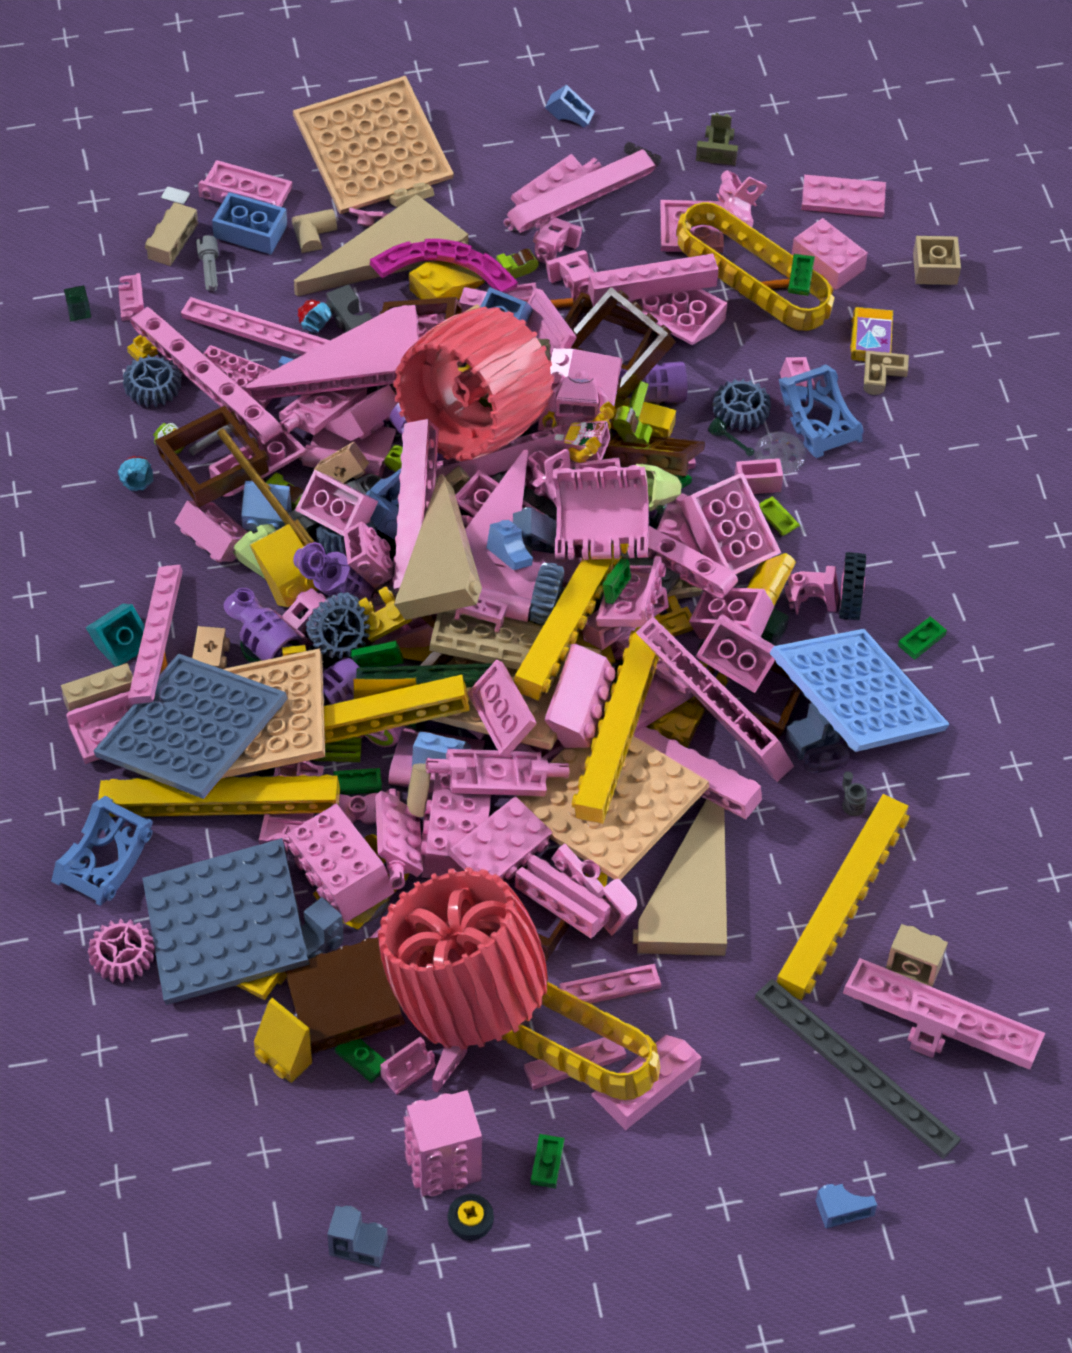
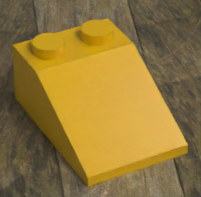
[409,261,484,300]
[250,524,319,607]
[254,998,312,1083]

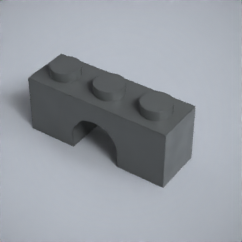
[325,284,373,333]

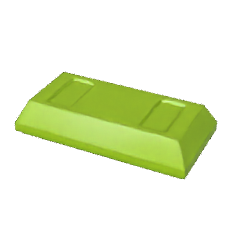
[759,496,800,537]

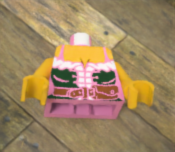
[554,402,615,463]

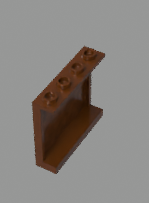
[285,937,405,1054]

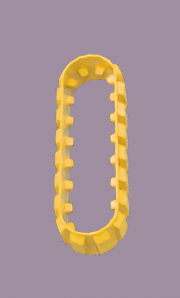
[676,202,835,331]
[501,981,661,1100]

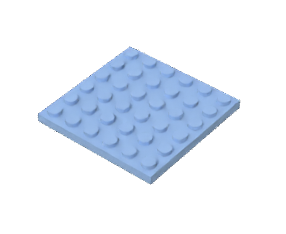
[770,629,949,752]

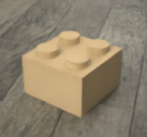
[913,236,961,285]
[886,924,948,987]

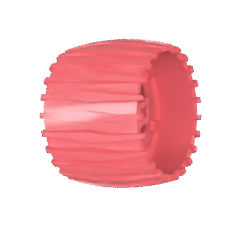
[393,307,554,462]
[378,867,548,1050]

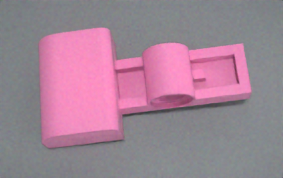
[551,844,637,936]

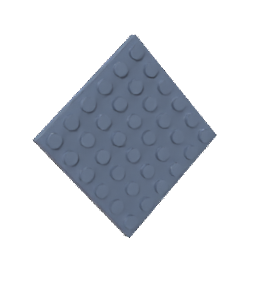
[93,653,288,799]
[143,838,310,1005]

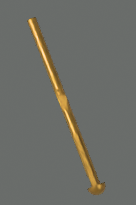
[217,428,314,546]

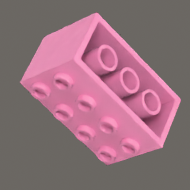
[420,773,491,879]
[287,803,395,923]
[403,1090,482,1197]

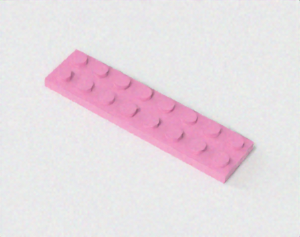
[843,958,1045,1070]

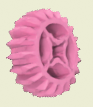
[88,918,155,983]

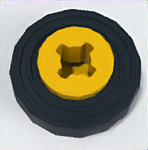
[447,1193,494,1241]

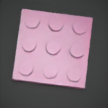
[660,200,724,253]

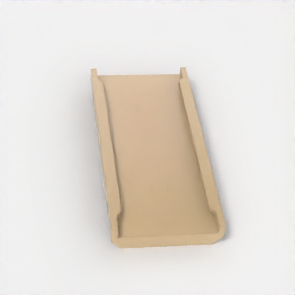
[429,609,571,678]

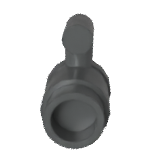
[842,772,867,816]

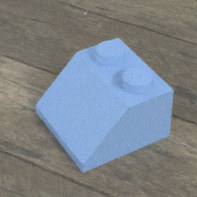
[241,481,292,531]
[412,731,471,766]

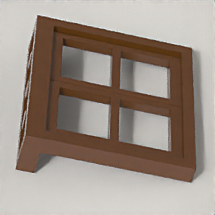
[602,434,705,476]

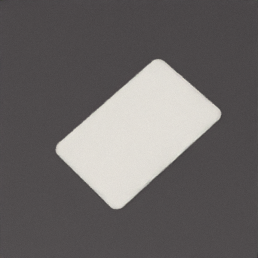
[161,187,190,204]

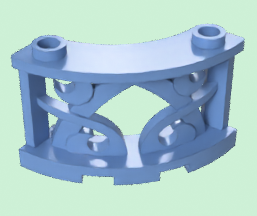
[778,364,863,458]
[51,796,153,906]

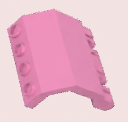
[553,465,649,561]

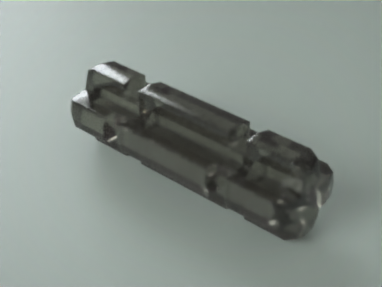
[624,141,662,167]

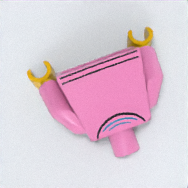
[542,371,611,431]

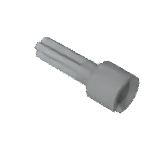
[196,235,219,291]

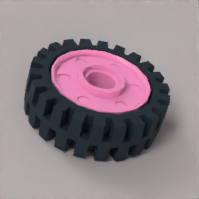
[839,552,866,620]

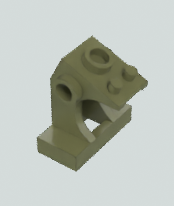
[696,113,738,166]

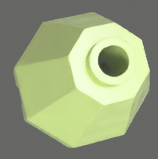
[636,464,681,511]
[233,524,276,578]

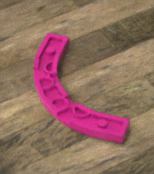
[370,239,518,294]

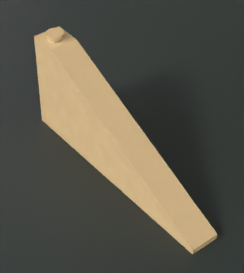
[294,194,468,296]
[394,474,482,620]
[633,799,727,956]

